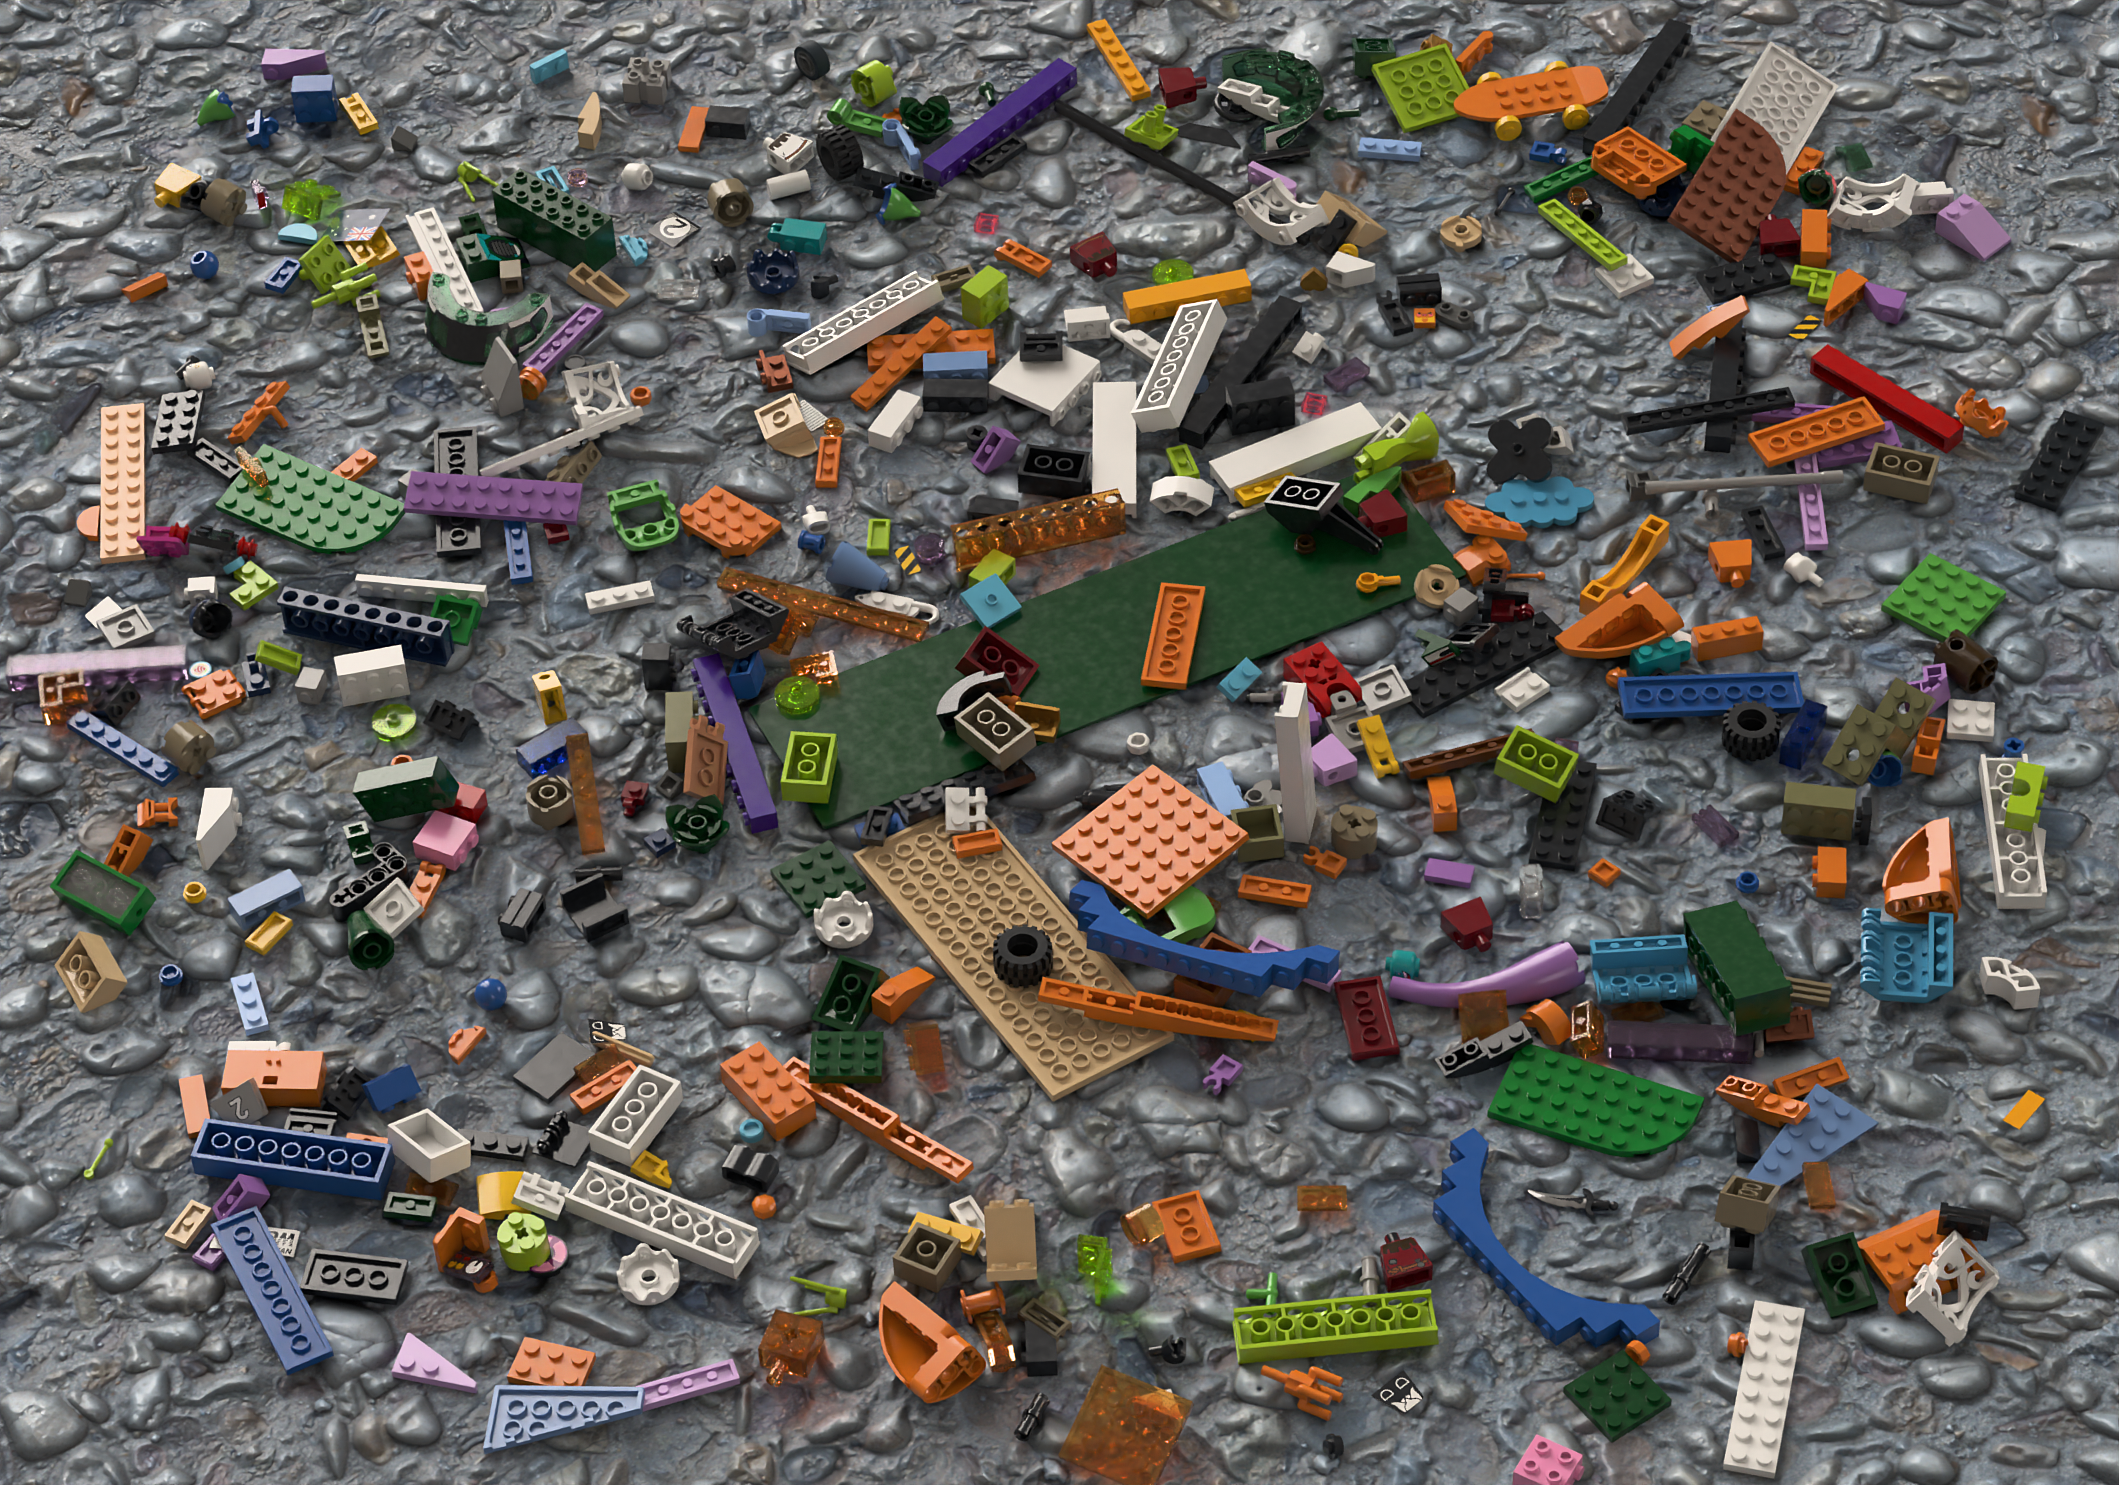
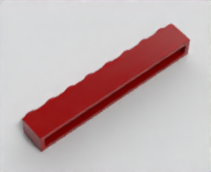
[1810,344,1965,454]

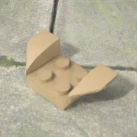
[754,393,819,458]

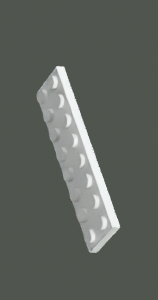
[1723,1300,1805,1479]

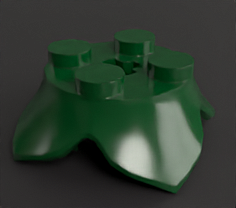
[899,95,954,145]
[665,794,730,854]

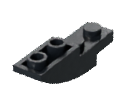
[853,166,939,202]
[1435,1020,1534,1079]

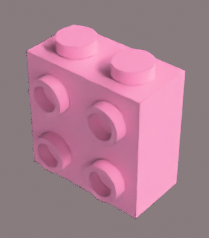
[413,810,479,871]
[1513,1434,1585,1485]

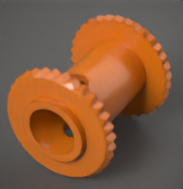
[960,1281,1006,1324]

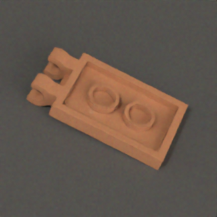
[683,715,728,805]

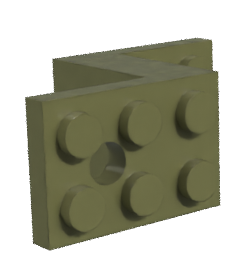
[1822,677,1936,787]

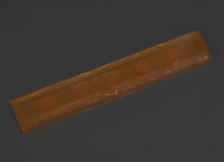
[565,733,605,855]

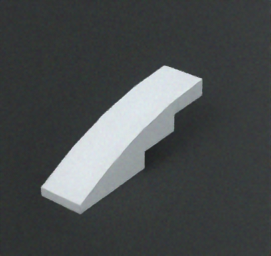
[1217,78,1297,126]

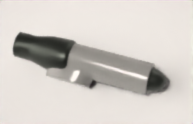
[1246,691,1281,703]

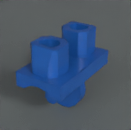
[246,109,279,149]

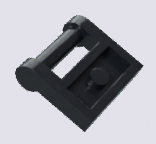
[1020,331,1063,362]
[1445,623,1500,653]
[1936,1202,1992,1241]

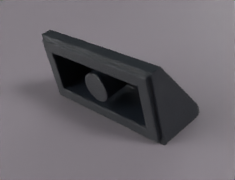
[1733,1114,1761,1163]

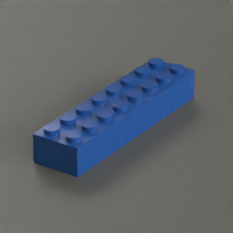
[190,1118,395,1200]

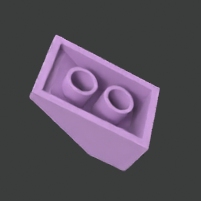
[1935,193,2011,262]

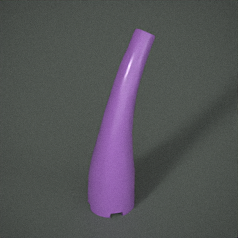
[1389,940,1586,1009]

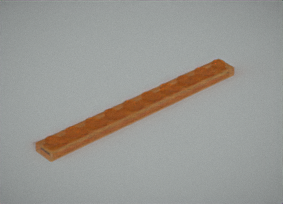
[717,567,929,642]

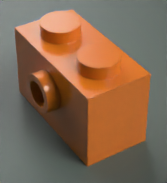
[404,251,439,301]

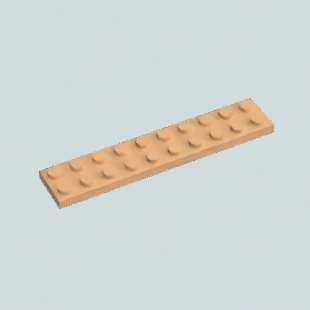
[100,403,146,564]

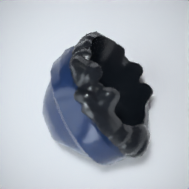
[189,598,233,638]

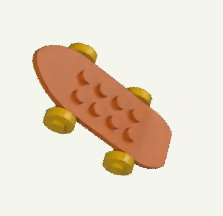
[1454,61,1608,141]

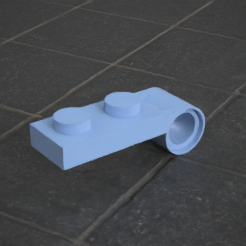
[882,119,921,171]
[747,308,811,337]

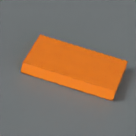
[1152,1190,1221,1264]

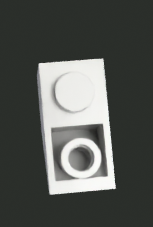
[1326,251,1375,288]

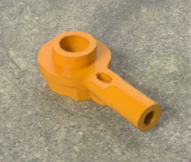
[1356,572,1401,593]

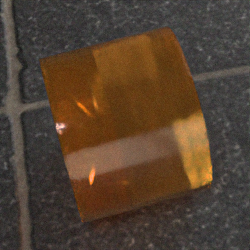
[1120,1202,1164,1248]

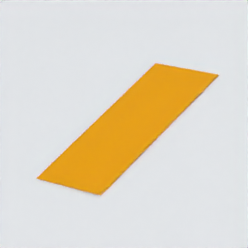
[2003,1090,2045,1130]

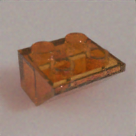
[1401,459,1456,504]

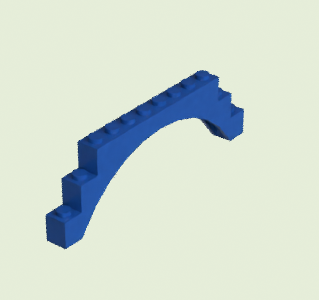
[1069,880,1340,997]
[1432,1128,1660,1348]

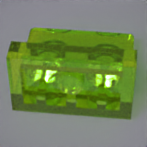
[281,179,341,221]
[1077,1234,1113,1307]

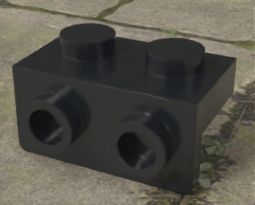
[87,680,141,726]

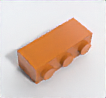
[1800,209,1831,268]
[1691,616,1764,662]

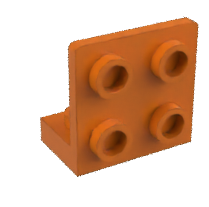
[433,1207,490,1273]

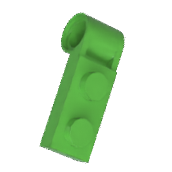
[827,98,887,138]

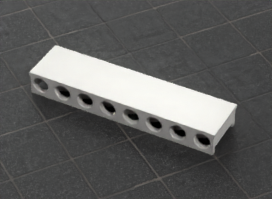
[782,271,945,375]
[1092,382,1137,519]
[1209,402,1382,503]
[1274,682,1317,844]
[1978,754,2047,909]
[564,1161,760,1279]

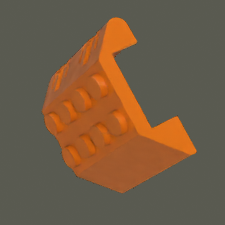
[1857,1210,1985,1314]

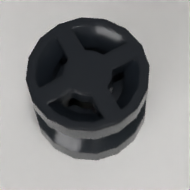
[711,253,736,279]
[966,425,988,452]

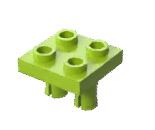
[1124,104,1179,150]
[298,235,351,294]

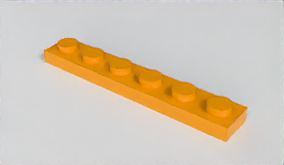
[1087,19,1151,102]

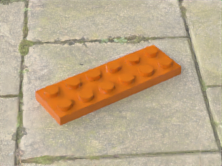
[867,328,996,372]
[1748,396,1885,468]
[1141,582,1205,690]

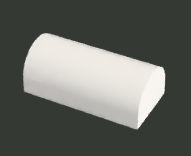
[766,170,811,200]

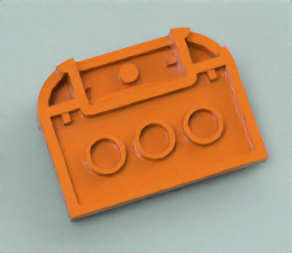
[1591,126,1687,199]
[680,485,782,559]

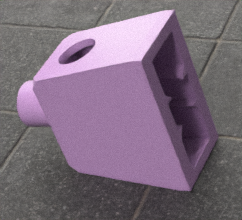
[1312,733,1357,786]

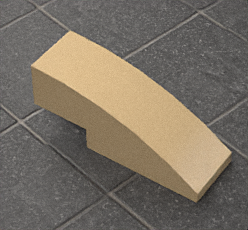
[578,92,602,150]
[566,262,631,309]

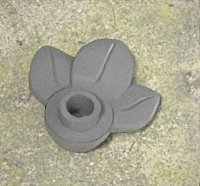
[1243,780,1283,814]

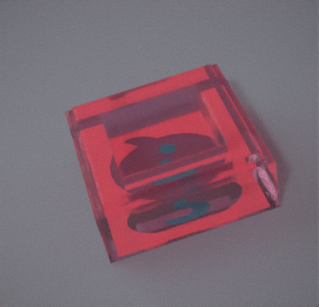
[974,213,999,235]
[1301,392,1327,416]

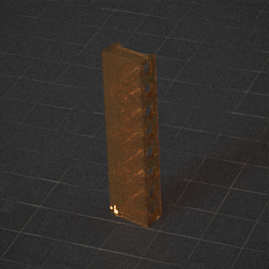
[950,488,1126,572]

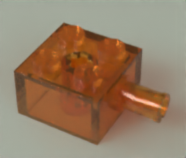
[758,1309,825,1387]

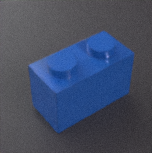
[729,650,766,699]
[361,1064,421,1114]

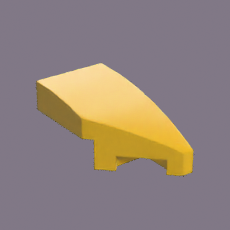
[630,1150,672,1188]

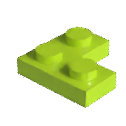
[1790,265,1837,305]
[229,560,279,611]

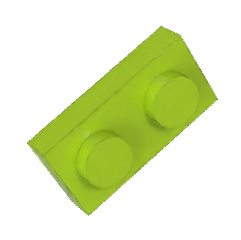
[1166,444,1200,479]

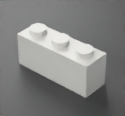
[868,390,923,453]

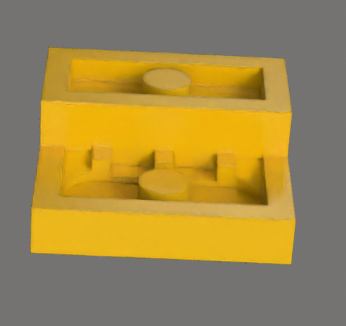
[343,226,400,268]
[476,1171,532,1220]

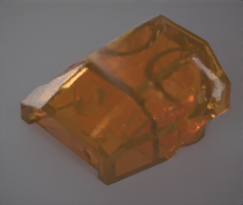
[1457,989,1509,1044]

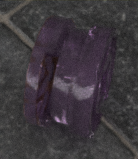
[914,533,946,566]

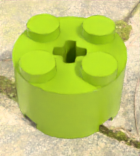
[851,60,897,107]
[497,1212,550,1271]

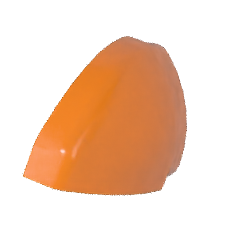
[1555,582,1684,659]
[1882,817,1961,924]
[879,1281,986,1403]

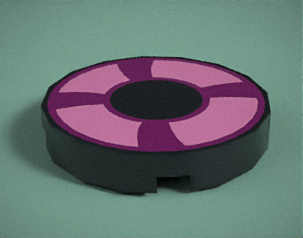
[525,1234,569,1279]

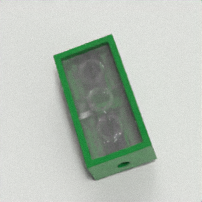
[50,849,156,936]

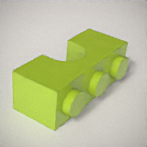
[2004,761,2048,832]

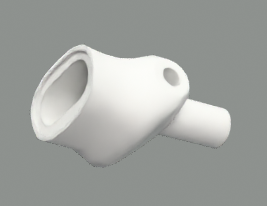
[802,505,830,535]
[1784,552,1824,587]

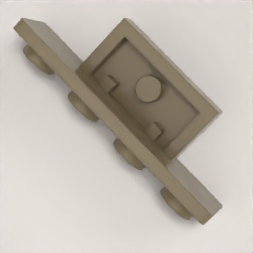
[545,441,602,484]

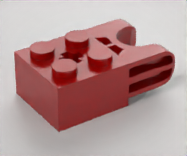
[1283,641,1362,718]

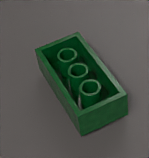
[352,756,459,823]

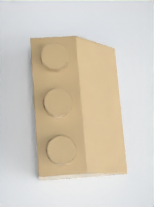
[1316,191,1388,248]
[54,931,128,1013]

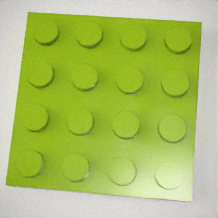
[1371,43,1469,133]

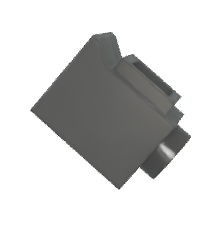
[1625,470,1659,502]

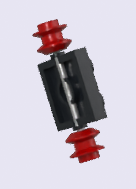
[169,522,258,560]

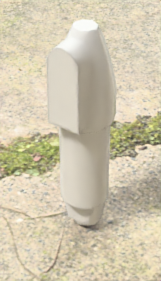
[1228,502,1266,520]

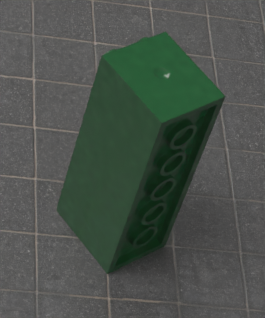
[492,168,617,272]
[1683,900,1793,1036]

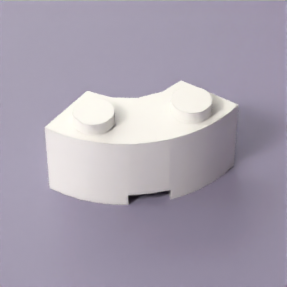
[1516,413,1574,455]
[1150,476,1214,516]
[1979,957,2040,1010]

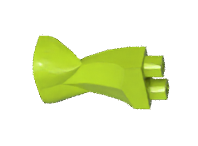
[1353,411,1439,484]

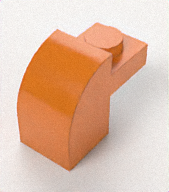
[1519,999,1575,1046]

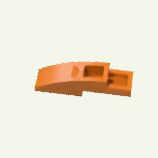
[1715,1075,1811,1128]

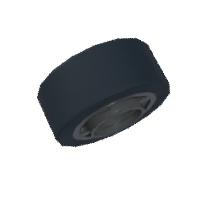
[794,40,830,81]

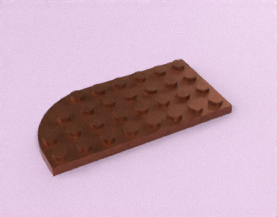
[1667,109,1786,263]

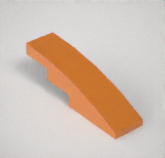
[1669,295,1750,360]

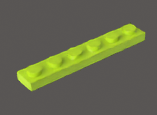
[1538,199,1628,271]

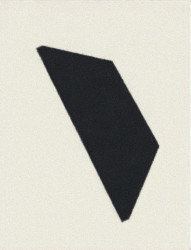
[1176,123,1241,148]

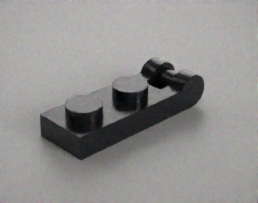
[1483,567,1507,595]

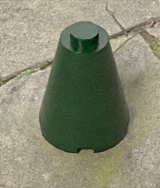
[347,911,395,970]

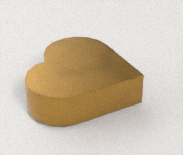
[1300,267,1328,291]

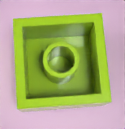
[960,265,1009,329]

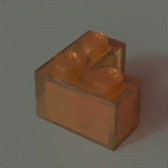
[768,602,819,656]
[38,668,89,726]
[903,1019,945,1076]

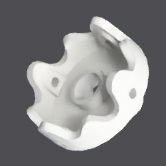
[814,891,873,948]
[616,1243,680,1305]

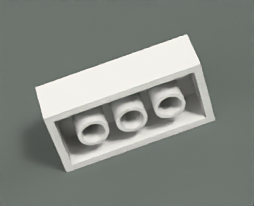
[588,1064,683,1167]

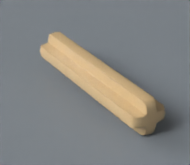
[589,1031,655,1067]

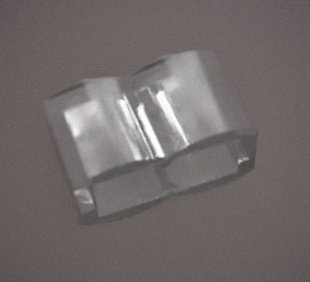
[1518,864,1544,918]

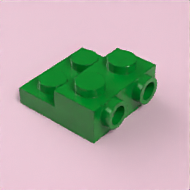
[1667,125,1714,174]
[430,594,483,646]

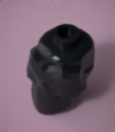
[180,180,212,212]

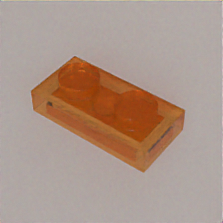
[573,1043,626,1086]
[1297,1185,1347,1211]

